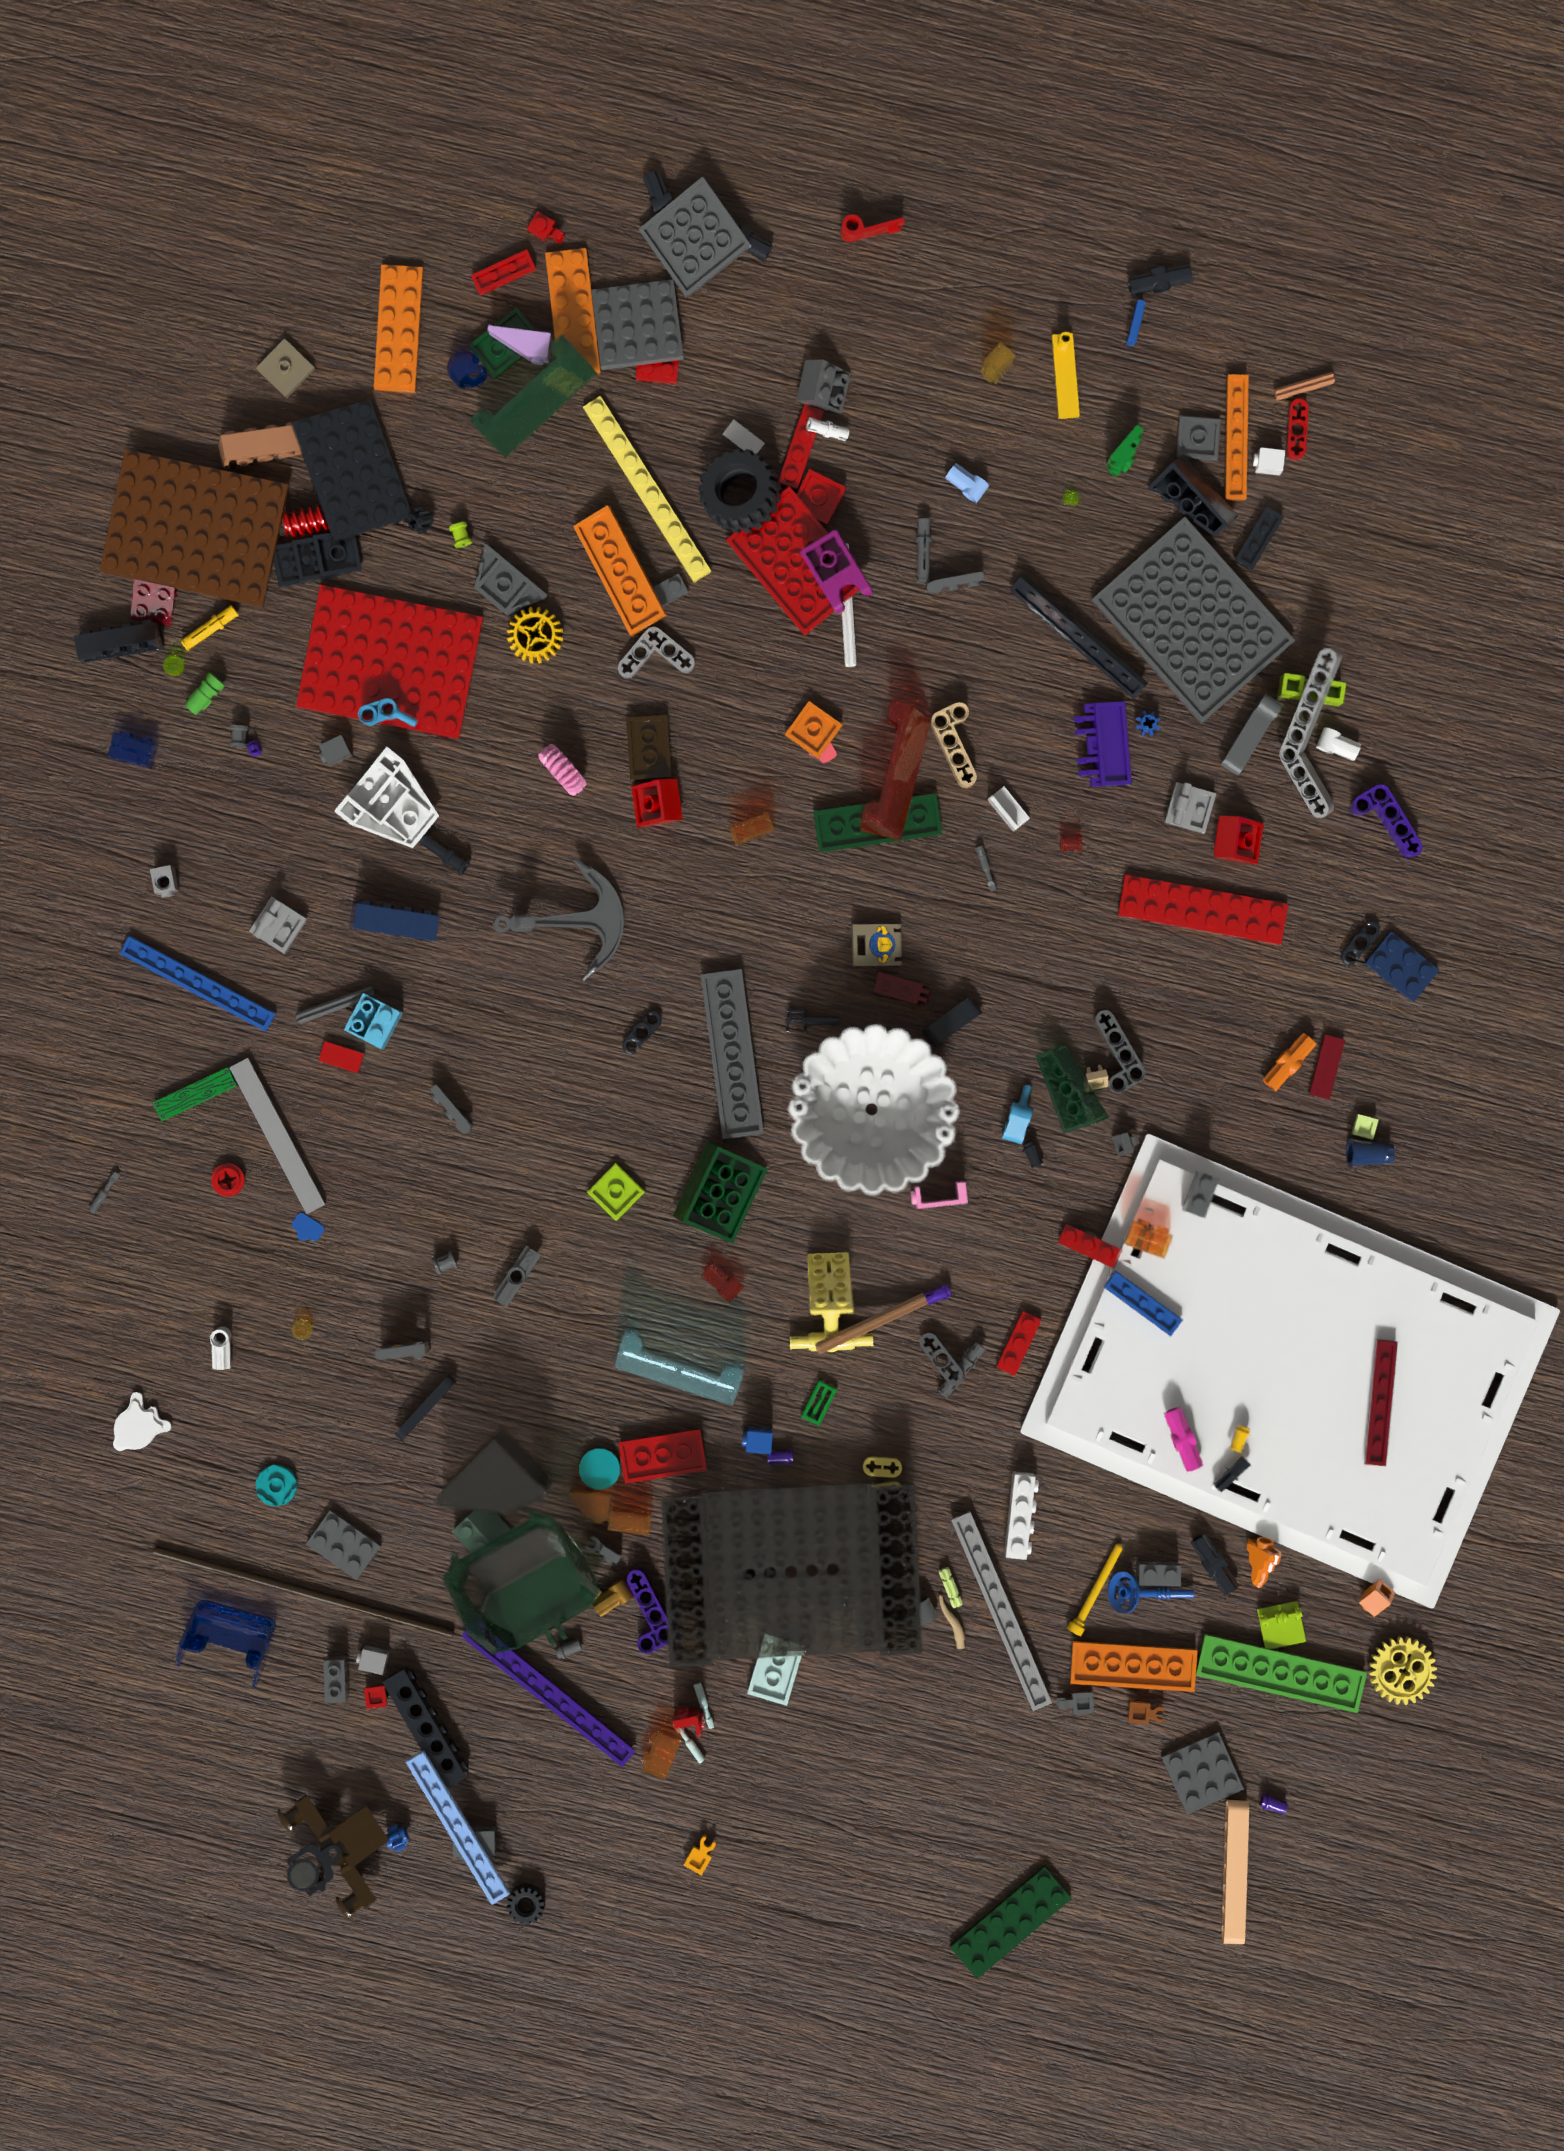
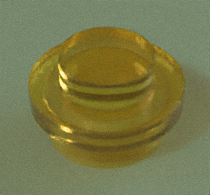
[292,1319,313,1340]

